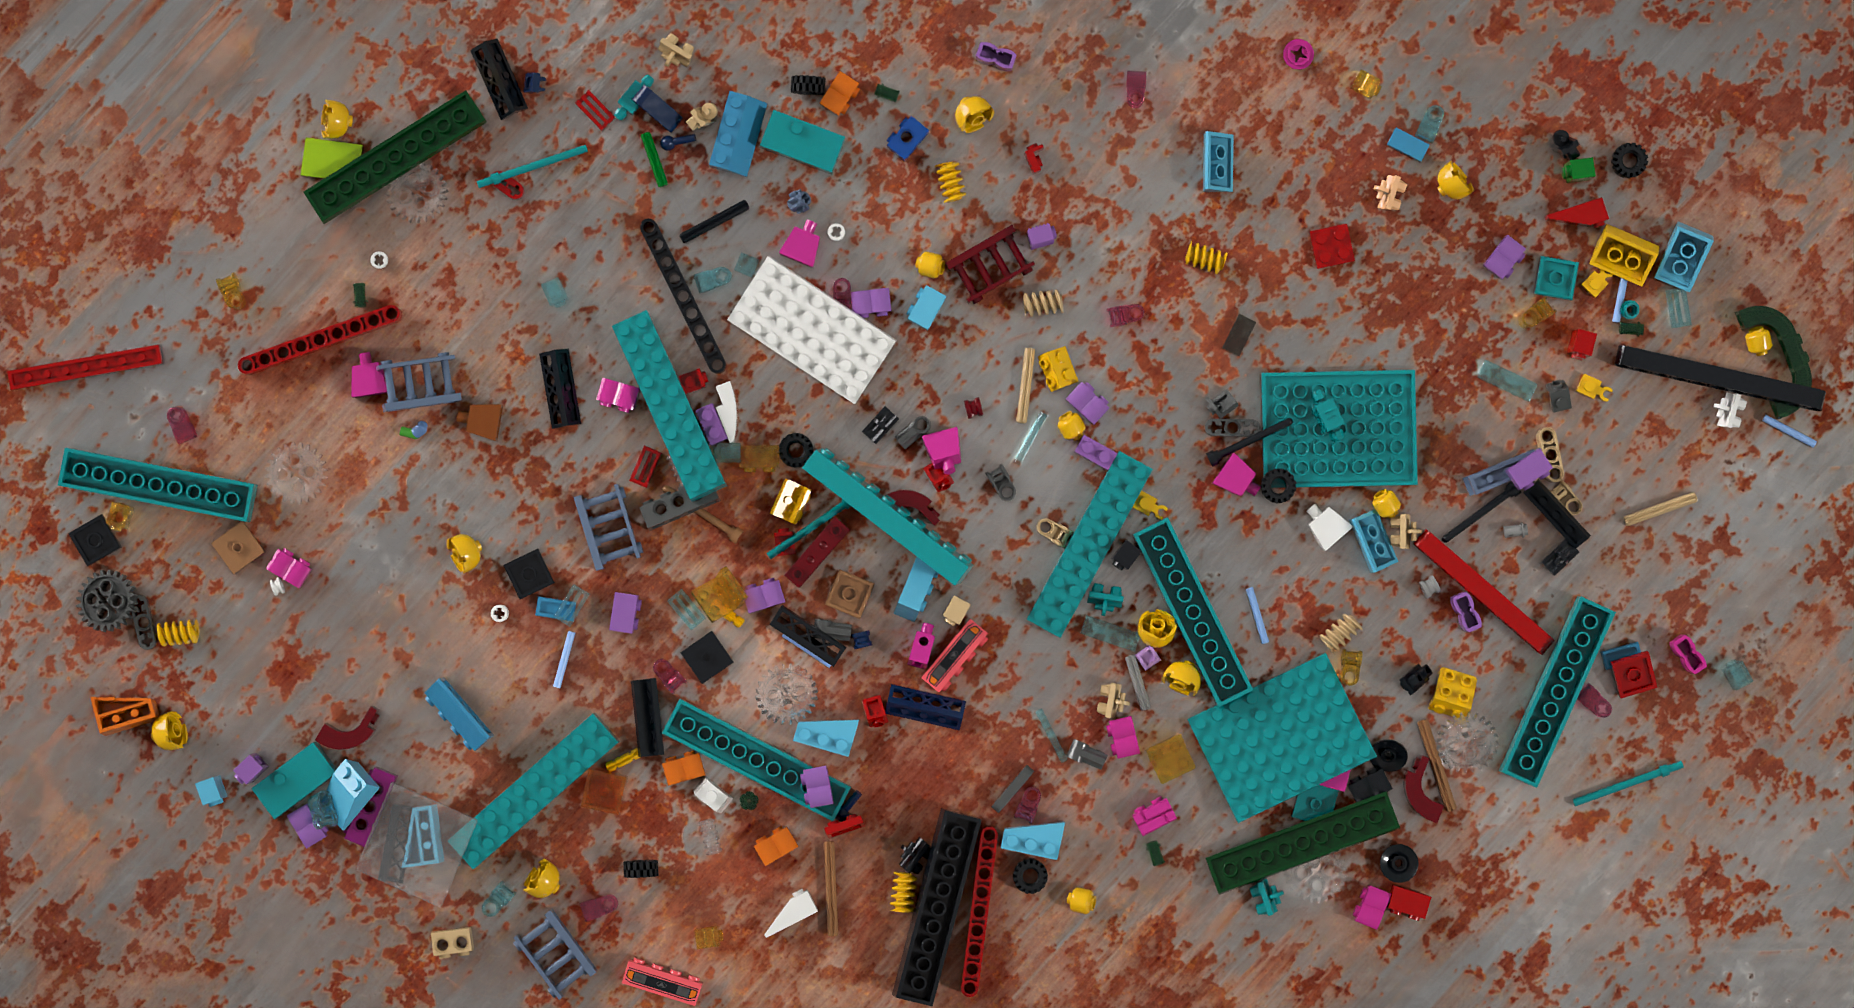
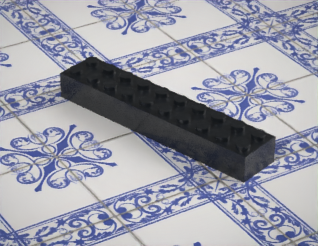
[892,808,982,1007]

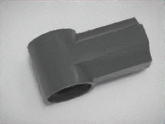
[895,416,931,449]
[813,619,852,641]
[1066,739,1108,770]

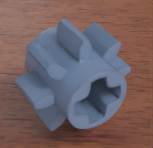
[787,189,811,214]

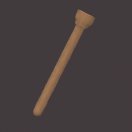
[662,485,744,544]

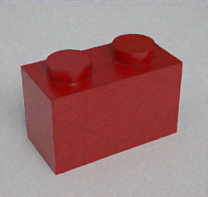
[1567,329,1597,361]
[1387,884,1432,921]

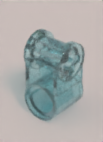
[1415,105,1444,144]
[693,267,732,293]
[308,790,338,830]
[482,880,516,917]

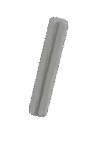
[1125,655,1151,711]

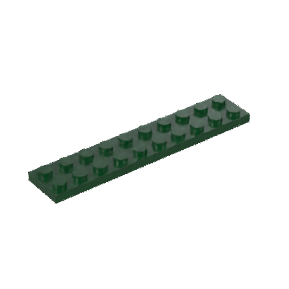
[304,90,487,224]
[1206,791,1400,895]

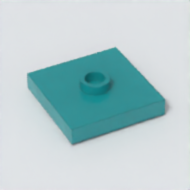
[1534,256,1579,301]
[1291,785,1339,821]

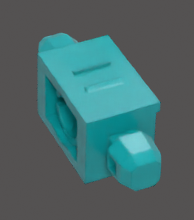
[614,75,654,121]
[1312,389,1345,441]

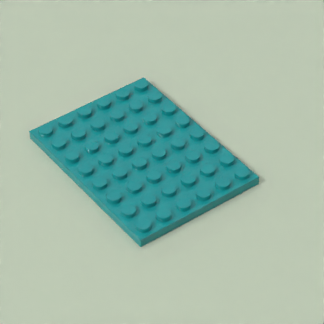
[1261,370,1418,488]
[1187,653,1377,823]

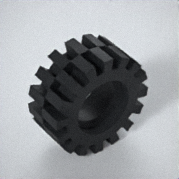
[791,75,826,95]
[1611,143,1648,178]
[779,433,813,468]
[1261,468,1296,503]
[1013,858,1048,894]
[623,860,659,878]

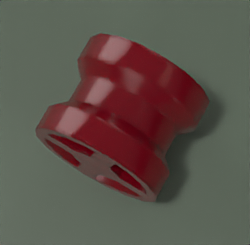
[964,397,983,419]

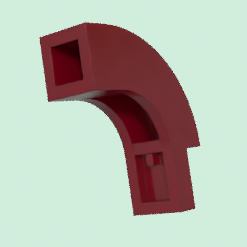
[885,490,940,526]
[315,706,380,750]
[1403,755,1444,823]

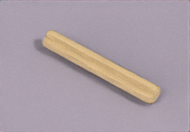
[1016,348,1035,424]
[1623,492,1698,526]

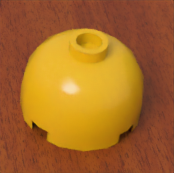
[955,96,994,133]
[321,100,353,139]
[1437,161,1474,200]
[446,534,482,574]
[1138,609,1177,648]
[1162,660,1201,696]
[151,711,188,751]
[524,859,560,898]

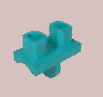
[1087,583,1124,616]
[1250,878,1284,916]

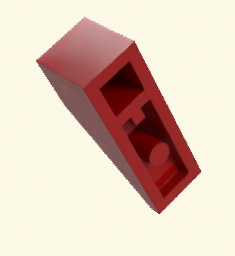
[1545,197,1609,228]

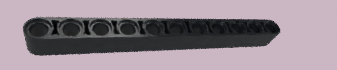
[1614,345,1826,411]

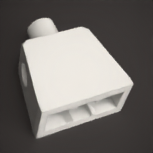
[1307,504,1353,551]
[693,776,733,813]

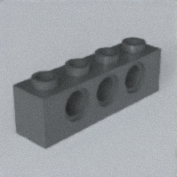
[639,485,721,531]

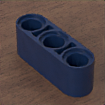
[632,85,684,133]

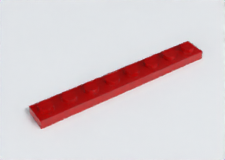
[7,344,163,390]

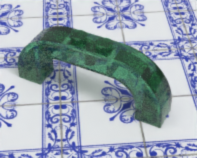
[1735,306,1812,419]

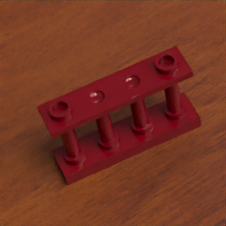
[946,225,1035,304]
[784,517,850,588]

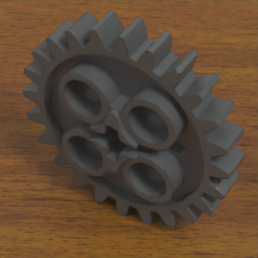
[76,569,138,632]

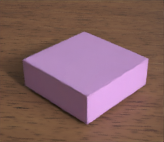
[1135,646,1161,671]

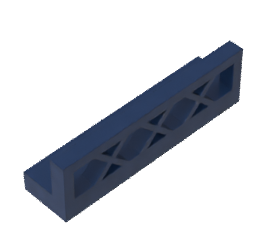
[885,684,966,730]

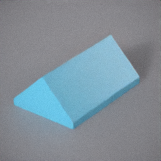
[1203,131,1234,192]
[1349,509,1398,573]

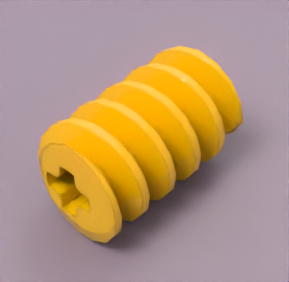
[935,161,966,203]
[1185,241,1228,275]
[157,619,199,647]
[890,872,917,913]

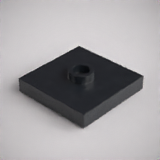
[68,514,122,567]
[503,549,555,600]
[680,631,734,684]

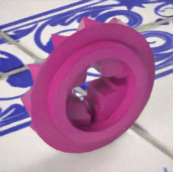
[1283,39,1314,70]

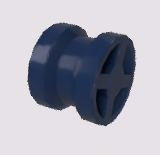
[851,630,872,649]

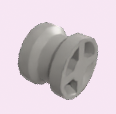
[1419,575,1441,599]

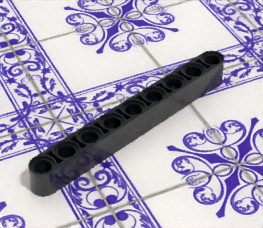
[640,218,727,374]

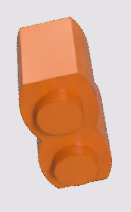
[819,71,860,116]
[662,750,706,786]
[754,825,799,866]

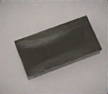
[1222,314,1256,357]

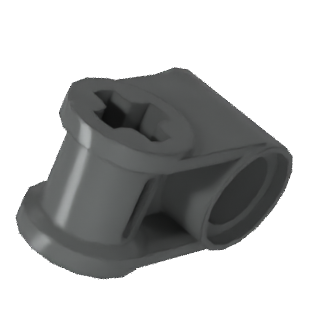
[985,464,1016,501]

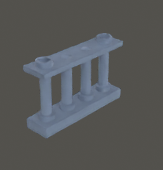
[376,352,462,413]
[1462,448,1541,496]
[573,484,643,571]
[513,909,598,1000]

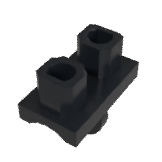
[1551,130,1580,161]
[862,406,899,444]
[1541,539,1579,576]
[1399,664,1433,695]
[899,837,930,875]

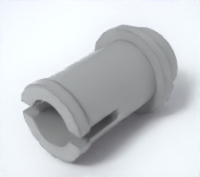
[1503,522,1528,538]

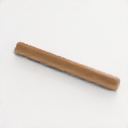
[1418,719,1456,812]
[824,841,838,937]

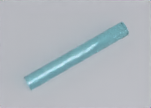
[1013,412,1047,466]
[1035,708,1068,763]

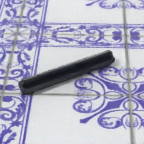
[679,200,749,243]

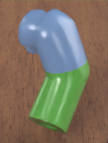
[399,421,428,439]

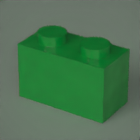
[1562,157,1596,183]

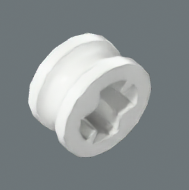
[828,223,845,241]
[370,251,388,269]
[270,577,285,596]
[491,605,509,622]

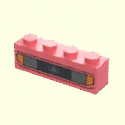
[921,619,988,692]
[622,957,703,1006]

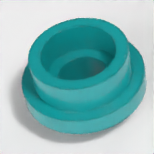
[1620,300,1639,319]

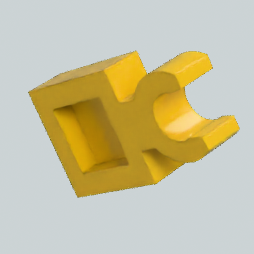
[1581,269,1613,298]
[1576,374,1613,402]
[1132,490,1168,520]

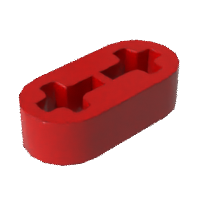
[493,171,524,200]

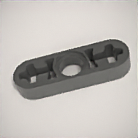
[1204,419,1261,437]
[132,595,158,650]
[991,765,1034,813]

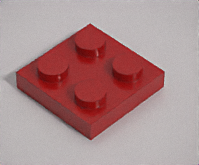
[1309,224,1355,269]
[1611,651,1658,699]
[824,814,865,839]

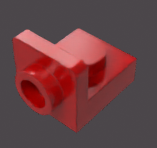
[1024,143,1044,175]
[679,368,709,394]
[923,463,954,492]
[774,528,796,556]
[862,695,888,727]

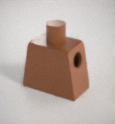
[457,404,503,441]

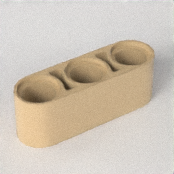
[1536,427,1564,483]

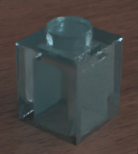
[541,277,569,308]
[713,443,741,463]
[1722,659,1753,690]

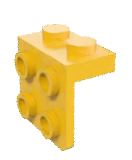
[1428,667,1477,720]

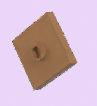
[211,521,265,574]
[825,569,875,619]

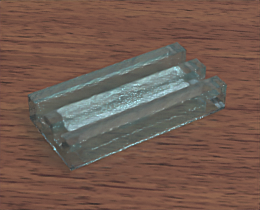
[1665,288,1692,328]
[554,584,590,627]
[667,589,706,630]

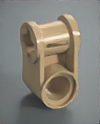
[1550,480,1583,516]
[1036,518,1074,549]

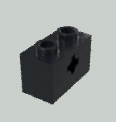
[1111,540,1142,571]

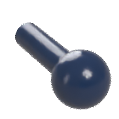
[660,134,696,151]
[835,790,862,822]

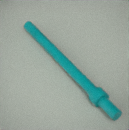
[476,145,588,188]
[766,499,852,560]
[1572,761,1684,807]

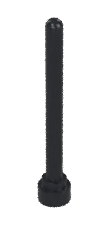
[1206,418,1293,467]
[1442,481,1522,543]

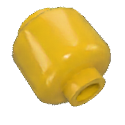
[915,252,945,278]
[1745,326,1773,356]
[1057,411,1086,441]
[1372,489,1401,518]
[1067,887,1096,914]

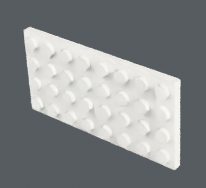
[727,256,897,404]

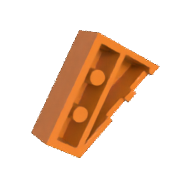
[90,697,160,736]

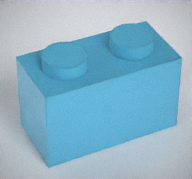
[906,285,946,331]
[195,775,228,807]

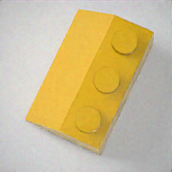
[1589,223,1659,287]

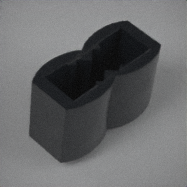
[1347,766,1393,802]

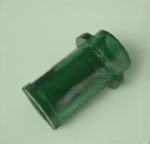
[874,83,900,103]
[353,283,368,308]
[1619,322,1644,337]
[1146,840,1165,866]

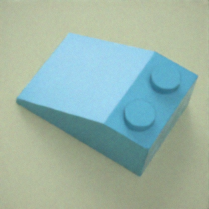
[1654,222,1714,292]
[321,759,380,830]

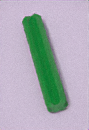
[641,132,668,187]

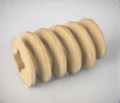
[1023,289,1064,317]
[1320,614,1363,654]

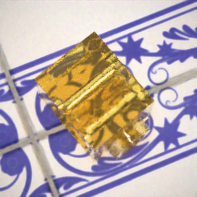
[1350,69,1382,99]
[106,502,134,532]
[694,926,724,949]

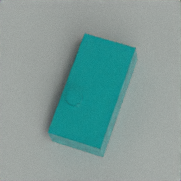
[760,110,846,175]
[251,742,337,819]

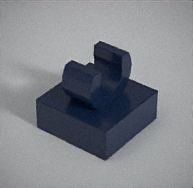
[524,72,546,94]

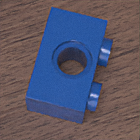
[887,116,929,162]

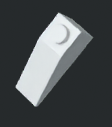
[764,889,818,938]

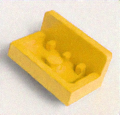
[1038,346,1079,392]
[770,478,811,525]

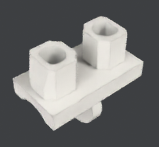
[1713,392,1747,428]

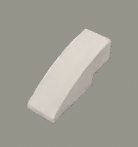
[716,381,738,444]

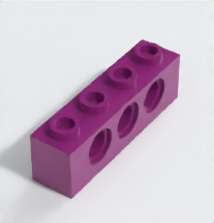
[344,767,398,847]

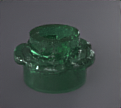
[740,791,759,810]

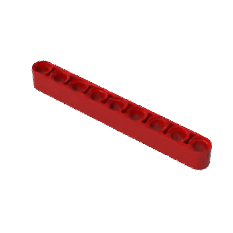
[238,305,402,375]
[1413,529,1555,655]
[961,826,998,997]

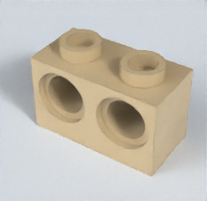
[943,595,971,626]
[431,927,474,959]

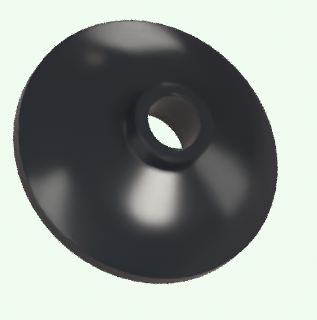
[1370,740,1408,772]
[1380,844,1419,883]

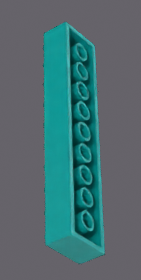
[612,310,727,502]
[58,448,258,522]
[802,448,974,586]
[1027,451,1153,638]
[1132,517,1253,707]
[1499,596,1616,788]
[662,698,851,821]
[448,713,620,870]

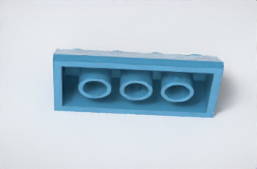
[709,91,767,177]
[425,677,494,751]

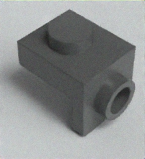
[1546,380,1572,413]
[1205,389,1239,419]

